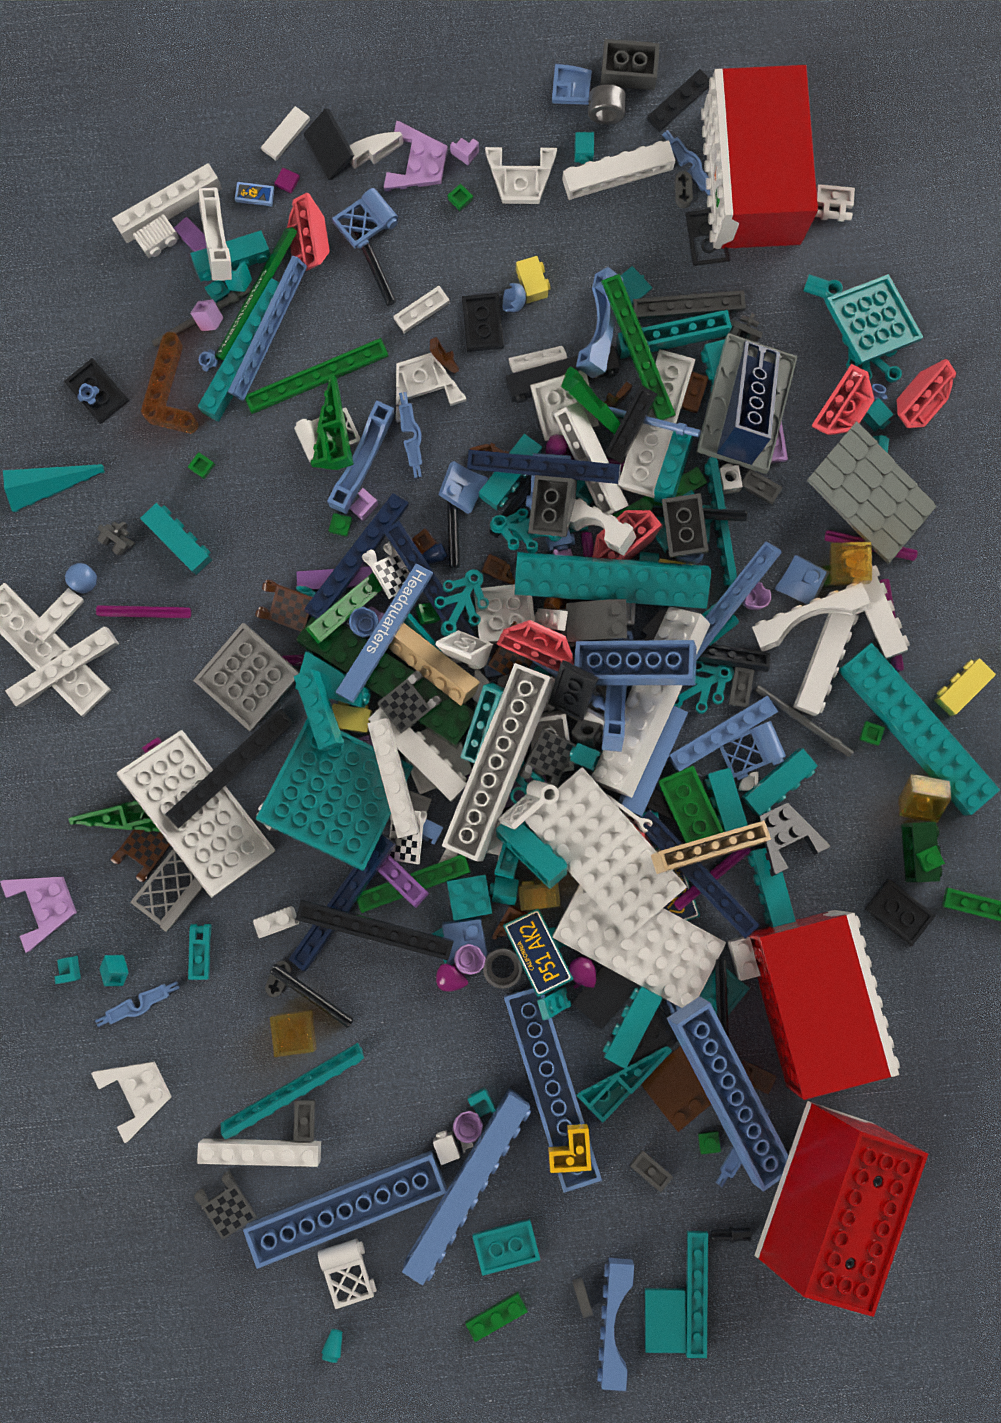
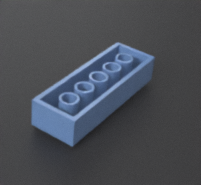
[575,640,697,686]

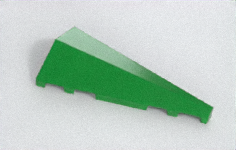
[561,367,620,435]
[310,374,354,470]
[68,800,160,832]

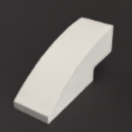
[350,132,403,169]

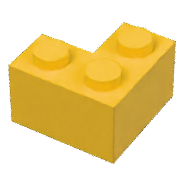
[548,1124,591,1173]

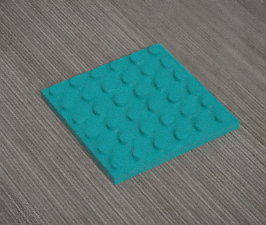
[256,718,414,871]

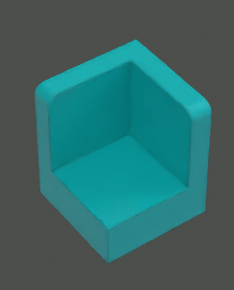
[225,262,252,292]
[575,480,594,506]
[100,955,129,986]
[54,956,81,984]
[467,1087,496,1117]

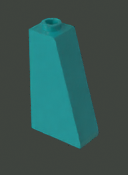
[295,652,370,708]

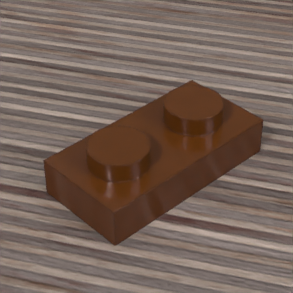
[681,372,709,414]

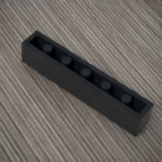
[505,346,620,403]

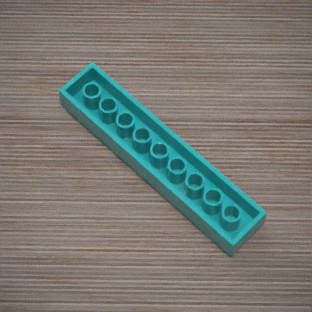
[514,552,711,609]
[838,643,1000,816]

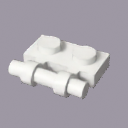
[815,184,855,222]

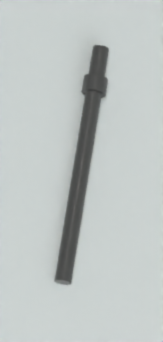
[151,286,251,348]
[754,685,854,757]

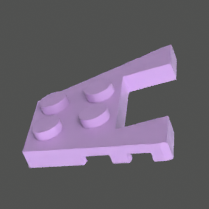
[384,121,448,192]
[0,877,77,953]

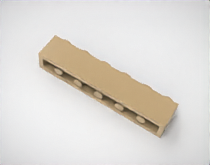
[388,623,480,706]
[651,821,771,874]

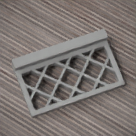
[130,849,203,932]

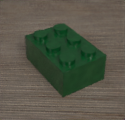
[901,822,942,882]

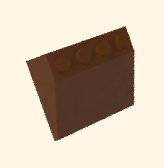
[641,1045,711,1132]

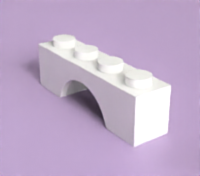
[569,498,636,556]

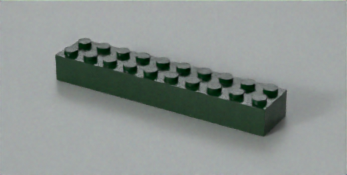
[296,617,475,749]

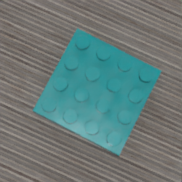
[824,274,923,365]

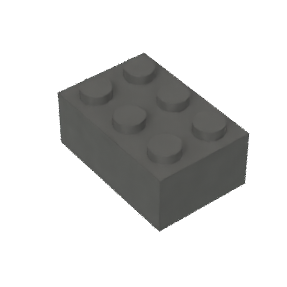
[600,39,660,90]
[662,493,709,559]

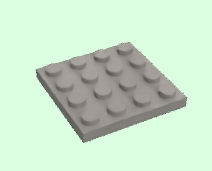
[193,623,300,731]

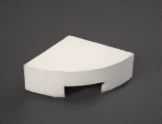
[738,772,758,791]

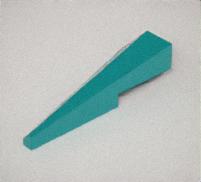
[3,464,105,512]
[576,1046,672,1123]

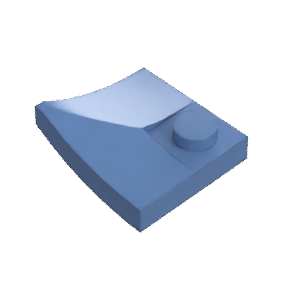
[552,64,592,105]
[438,461,488,514]
[775,555,829,604]
[442,917,488,964]

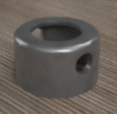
[588,85,626,125]
[483,947,522,989]

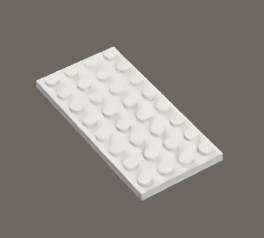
[117,730,276,898]
[525,767,687,938]
[552,884,726,1008]

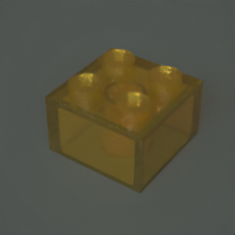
[829,542,872,585]
[898,774,951,823]
[518,881,561,911]
[270,1009,317,1057]

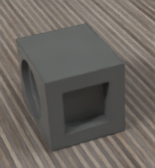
[571,719,603,750]

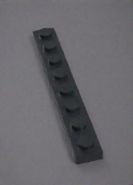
[165,709,294,829]
[295,899,454,960]

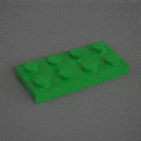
[657,766,724,843]

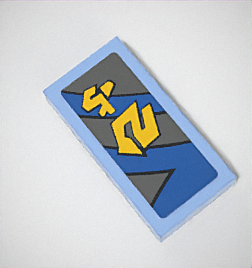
[235,182,275,207]

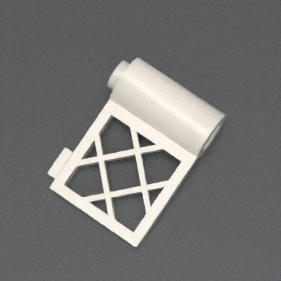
[294,408,360,462]
[498,780,559,830]
[318,1238,377,1309]

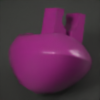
[545,434,574,460]
[568,956,596,989]
[436,963,468,992]

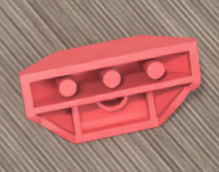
[287,193,330,271]
[897,359,956,428]
[812,364,874,435]
[592,510,663,560]
[497,620,575,671]

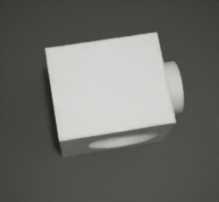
[719,464,743,494]
[433,1130,460,1165]

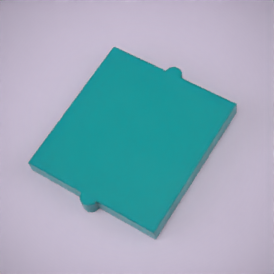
[621,266,653,306]

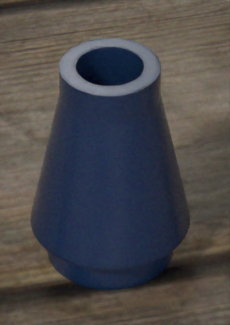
[422,543,448,564]

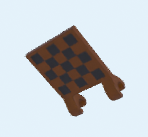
[255,579,313,631]
[487,621,533,676]
[111,829,170,882]

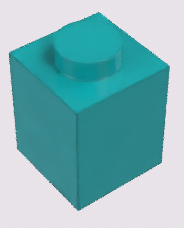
[574,132,594,164]
[863,398,894,432]
[489,876,519,906]

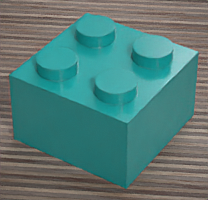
[447,874,492,920]

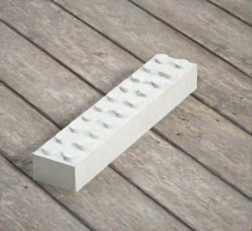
[591,606,710,798]
[442,663,555,861]

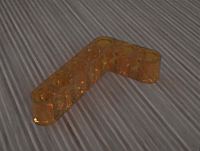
[141,332,198,433]

